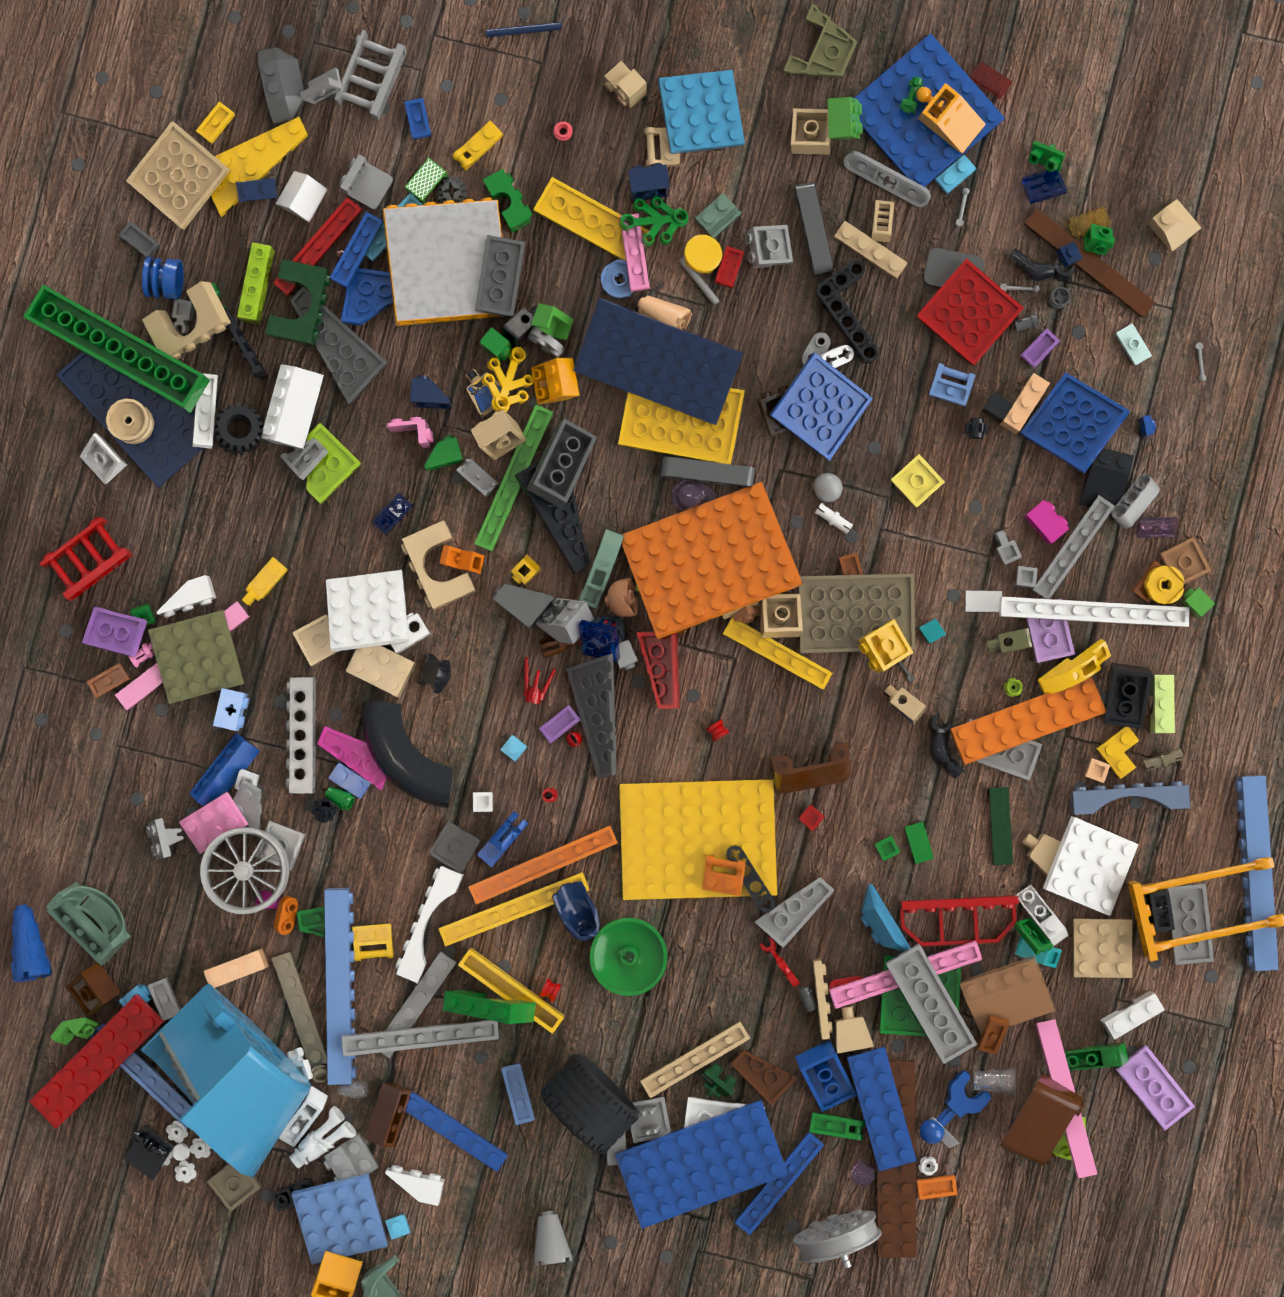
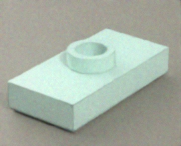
[1115,323,1152,366]

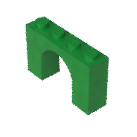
[443,990,536,1024]

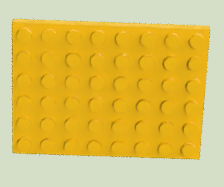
[620,779,777,900]

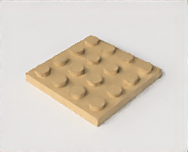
[126,121,230,230]

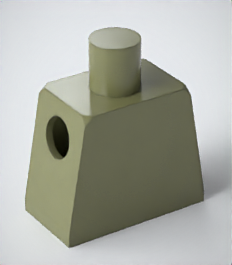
[987,628,1032,654]

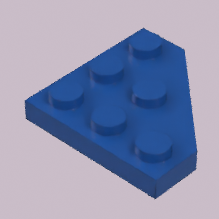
[341,268,393,326]

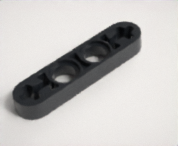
[726,845,775,912]

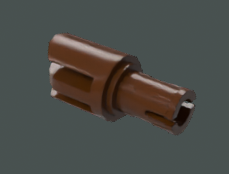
[538,636,583,658]

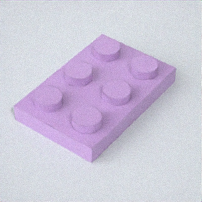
[1026,598,1075,663]

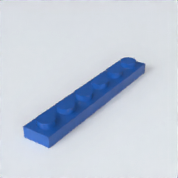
[406,1090,508,1172]
[735,1131,824,1235]

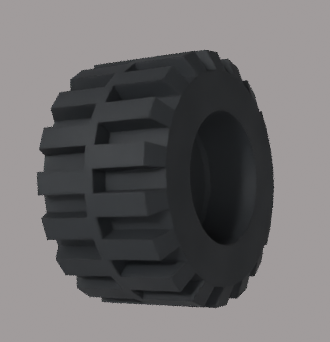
[214,403,263,455]

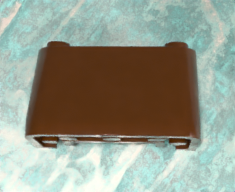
[769,742,850,794]
[1000,1074,1084,1166]

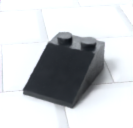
[1079,448,1134,513]
[1103,663,1153,729]

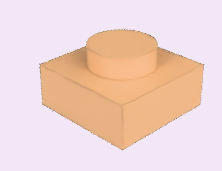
[1084,758,1110,783]

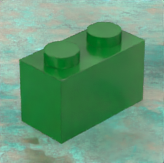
[480,327,512,363]

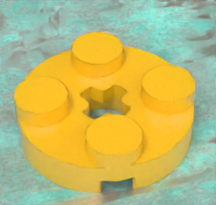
[1144,566,1184,604]

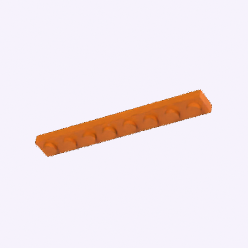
[469,826,618,904]

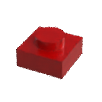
[798,804,825,831]

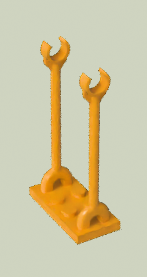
[1127,857,1284,962]

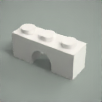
[1100,991,1165,1040]

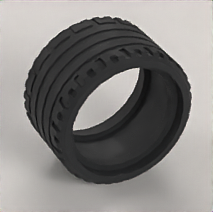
[541,1054,639,1154]

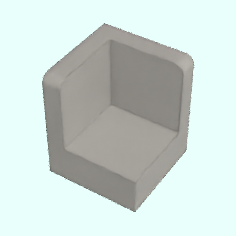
[1013,566,1038,589]

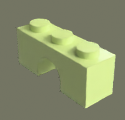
[1150,675,1175,733]

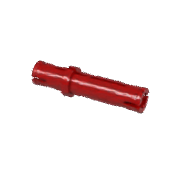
[542,788,558,803]

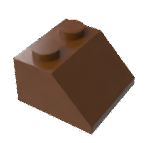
[66,962,121,1018]

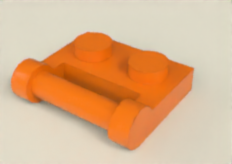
[702,855,746,896]

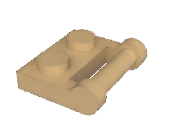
[644,127,680,167]

